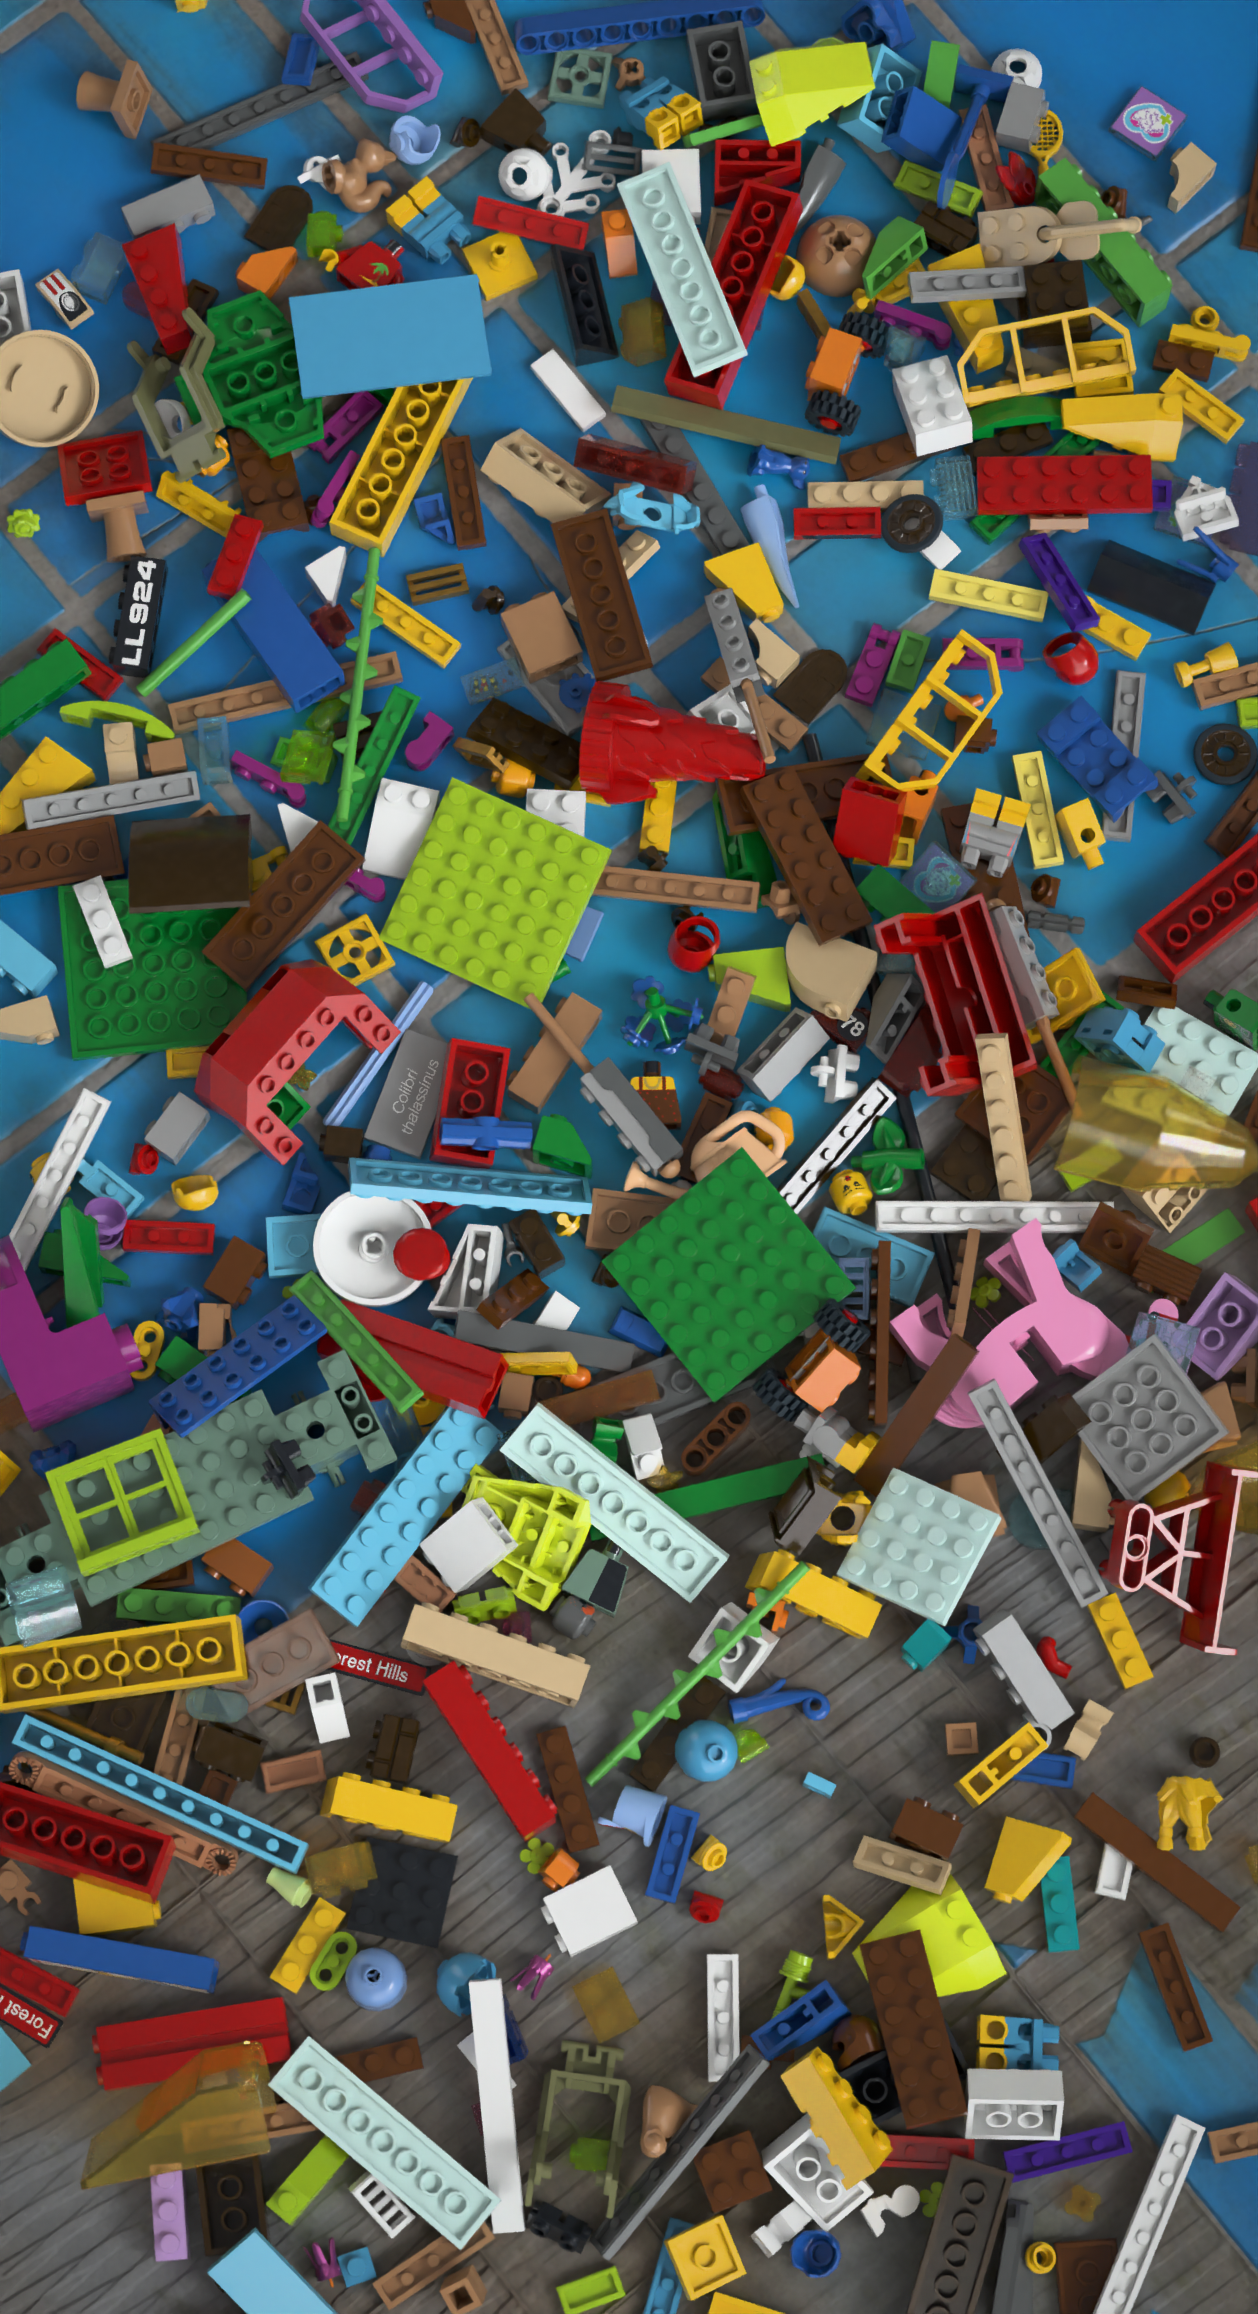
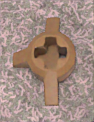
[612,57,646,92]

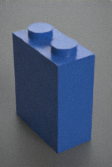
[881,86,963,172]

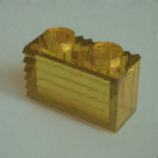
[618,297,667,367]
[304,1842,378,1899]

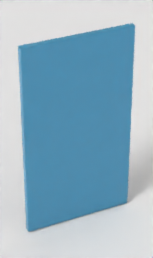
[288,274,492,399]

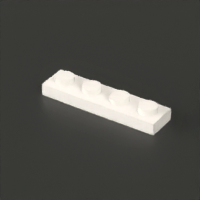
[707,1954,740,2082]

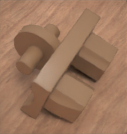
[761,880,802,925]
[1231,1348,1258,1408]

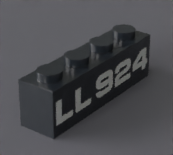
[109,555,168,678]

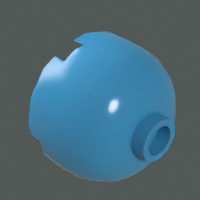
[675,1720,738,1782]
[436,1952,496,2017]

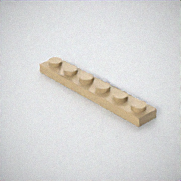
[975,1033,1032,1201]

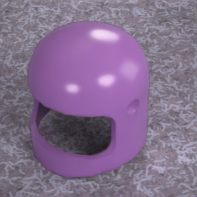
[83,1197,127,1251]

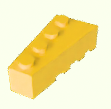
[928,243,1004,374]
[0,736,96,835]
[745,1549,882,1639]
[319,1772,458,1843]
[781,2046,893,2191]

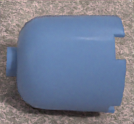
[345,1947,407,2011]

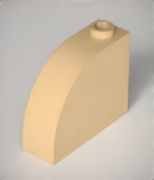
[786,922,877,1022]

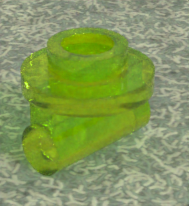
[735,1729,769,1764]

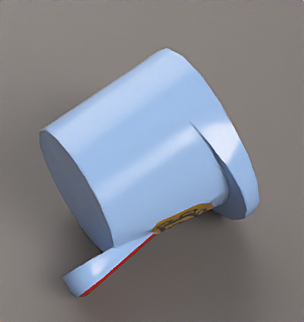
[597,1785,667,1847]

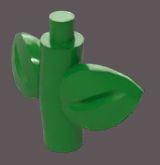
[851,1116,925,1195]

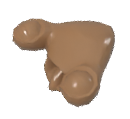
[639,2085,698,2158]

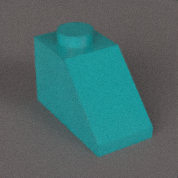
[900,1619,952,1672]

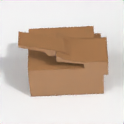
[198,1303,237,1357]

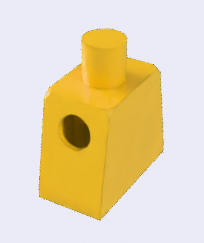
[1055,798,1106,871]

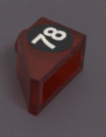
[810,1007,871,1054]

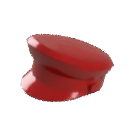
[393,1228,450,1281]

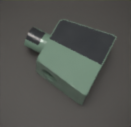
[562,1539,629,1618]

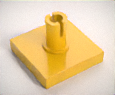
[462,232,538,301]

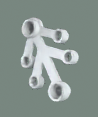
[537,130,616,217]

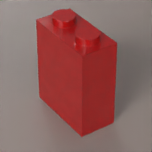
[833,776,907,867]

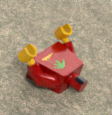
[318,239,404,290]

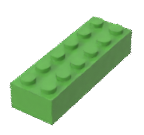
[1034,157,1172,328]

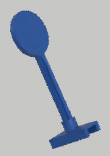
[937,64,1014,210]

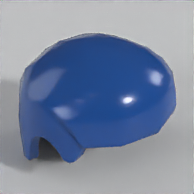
[790,2229,842,2278]

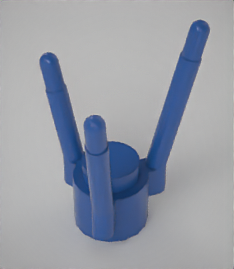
[1176,526,1239,583]

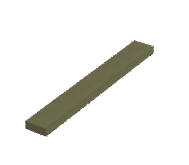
[610,385,841,465]

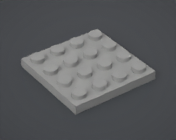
[1072,1334,1230,1501]

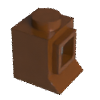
[953,715,997,754]

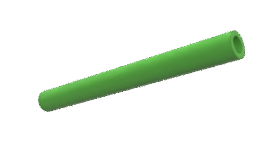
[136,588,252,697]

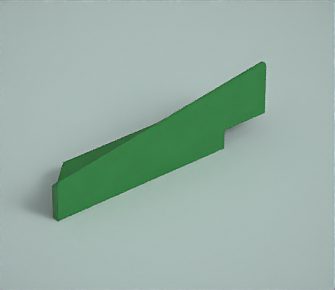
[712,790,777,909]
[60,1197,105,1329]

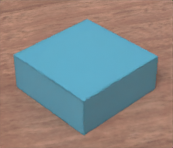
[802,1772,836,1799]

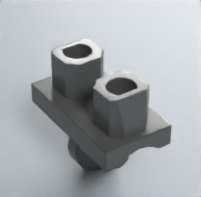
[1145,770,1197,824]
[684,1023,740,1076]

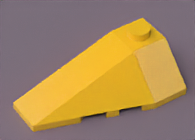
[1061,393,1183,462]

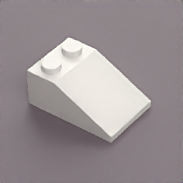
[362,778,441,880]
[761,2113,873,2231]

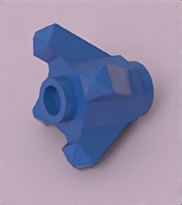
[155,1287,204,1344]
[29,1440,76,1487]
[942,1605,982,1664]

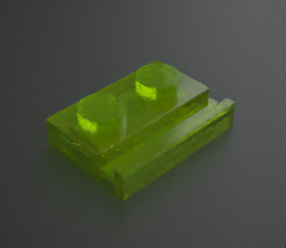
[280,730,336,785]

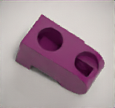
[405,711,454,771]

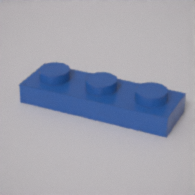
[645,1805,700,1904]

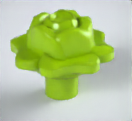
[7,509,40,538]

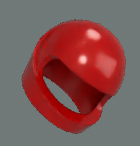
[1043,632,1099,686]
[667,916,720,973]

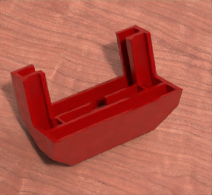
[874,892,1037,1096]
[194,959,401,1166]

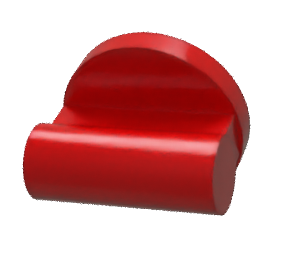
[128,1143,159,1175]
[689,1890,724,1923]

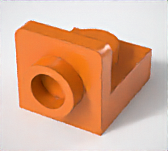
[746,1592,789,1634]

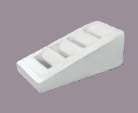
[348,2170,415,2239]

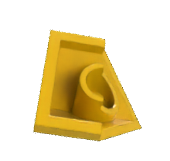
[822,1895,865,1960]

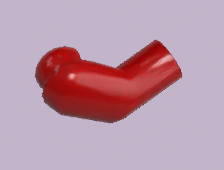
[1036,1636,1072,1679]

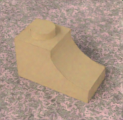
[1167,142,1217,214]
[748,618,800,690]
[103,722,139,784]

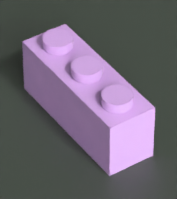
[150,2162,191,2262]

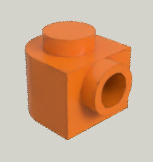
[538,1848,580,1892]

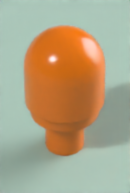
[944,693,984,722]
[552,1365,591,1390]

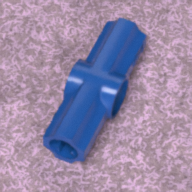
[439,1116,533,1151]

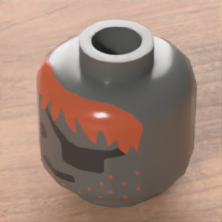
[550,1594,597,1640]

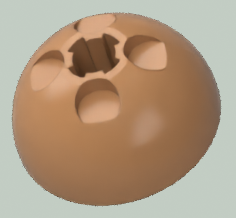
[796,215,876,297]

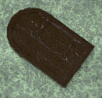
[244,185,313,251]
[773,649,848,725]

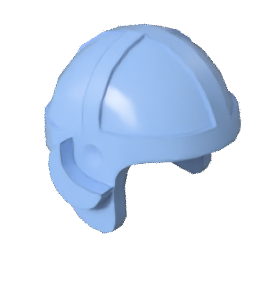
[389,115,441,165]

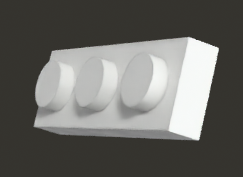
[73,875,133,969]

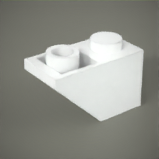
[305,1672,350,1744]

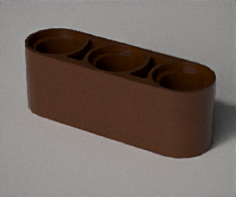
[681,1402,751,1477]

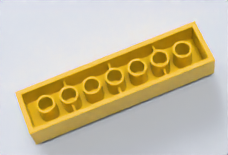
[329,378,473,558]
[0,1614,248,1714]

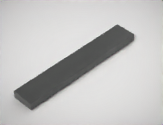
[453,1310,635,1373]

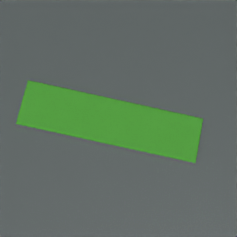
[1135,1208,1245,1293]

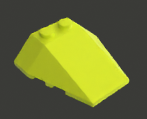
[749,42,875,146]
[462,1475,591,1611]
[852,1874,1006,1997]

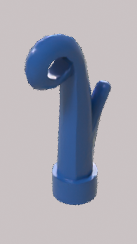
[728,1678,830,1724]

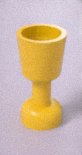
[1173,642,1238,688]

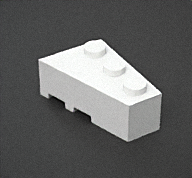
[427,1224,504,1319]

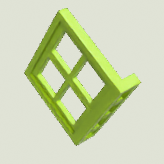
[45,1428,200,1577]

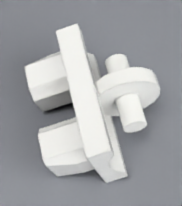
[810,1044,860,1104]

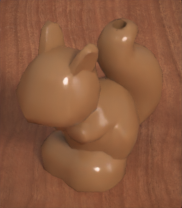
[322,138,397,213]

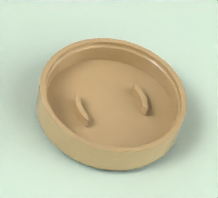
[0,330,99,448]

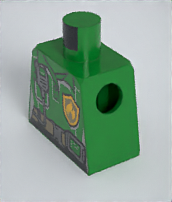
[1203,989,1258,1051]

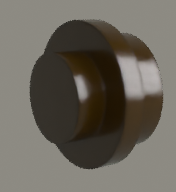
[533,1375,563,1405]
[1189,1737,1220,1768]

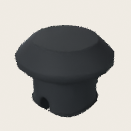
[612,127,633,153]

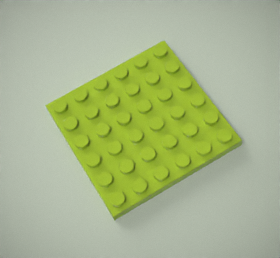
[379,777,612,1009]

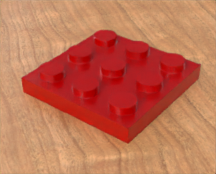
[57,430,153,506]

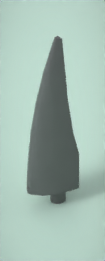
[792,138,846,238]

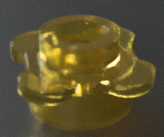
[1064,2185,1101,2222]

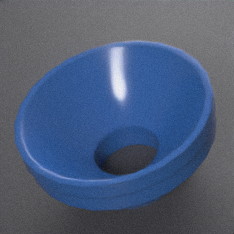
[238,1600,289,1645]

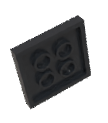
[346,1837,458,1949]

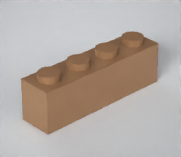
[506,992,602,1115]

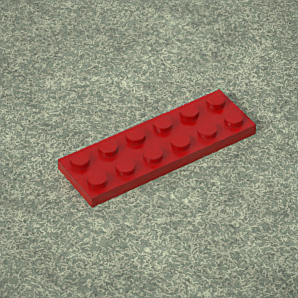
[977,455,1153,515]

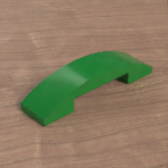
[969,396,1063,440]

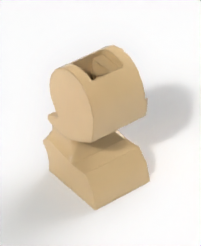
[1063,1699,1114,1761]

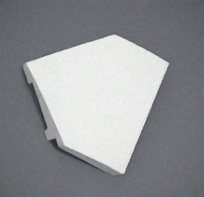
[1174,476,1239,542]

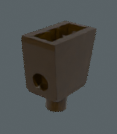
[481,88,552,156]

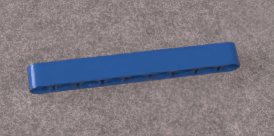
[513,0,765,55]

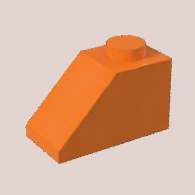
[601,209,638,279]
[236,246,298,300]

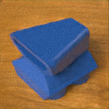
[841,0,916,53]

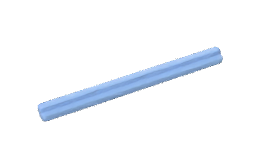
[323,981,433,1127]

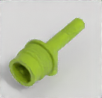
[771,1950,814,2019]

